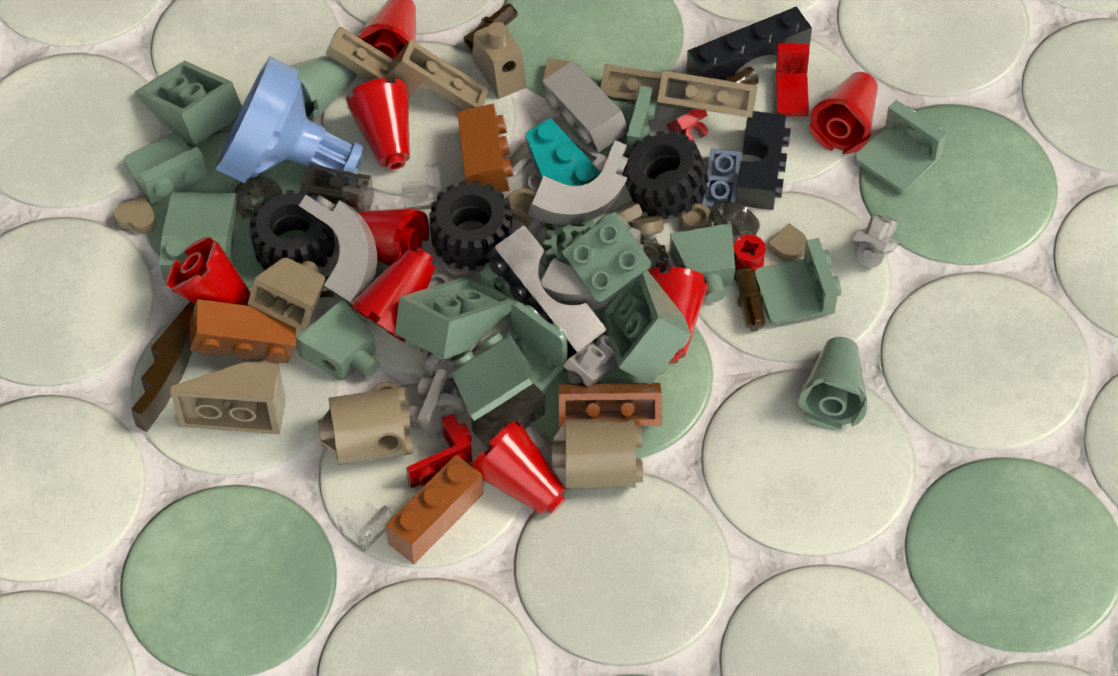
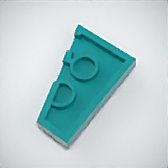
[525,118,601,186]

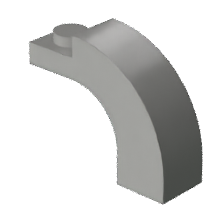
[527,140,628,225]
[299,195,377,303]
[540,227,644,310]

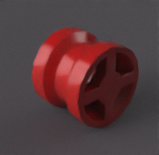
[733,234,766,273]

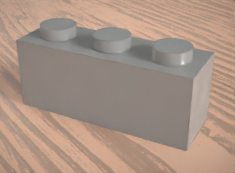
[542,61,629,152]

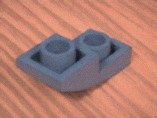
[702,148,742,211]

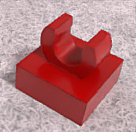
[667,109,708,142]

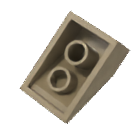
[170,361,286,434]

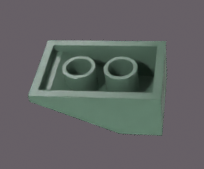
[135,60,242,145]
[159,192,237,282]
[601,270,691,384]
[395,276,517,359]
[451,331,533,421]

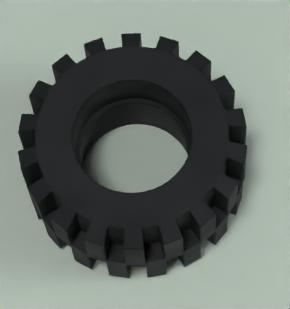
[622,131,709,219]
[429,181,512,271]
[250,190,335,270]

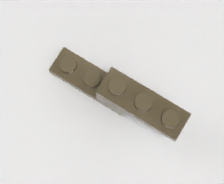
[325,26,489,110]
[600,64,758,118]

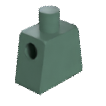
[669,223,735,302]
[296,299,379,380]

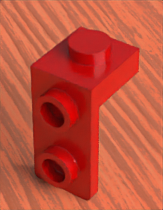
[775,43,810,117]
[406,413,473,488]

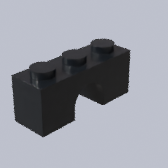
[735,111,791,210]

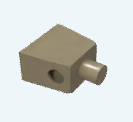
[472,22,526,99]
[248,258,325,332]

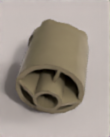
[318,387,413,465]
[552,419,643,489]

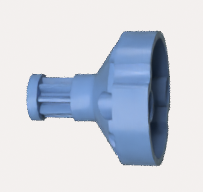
[216,56,363,186]

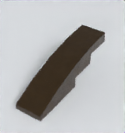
[131,302,195,432]

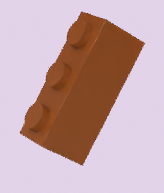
[457,103,513,192]
[190,299,296,363]
[559,383,662,427]
[386,455,484,564]

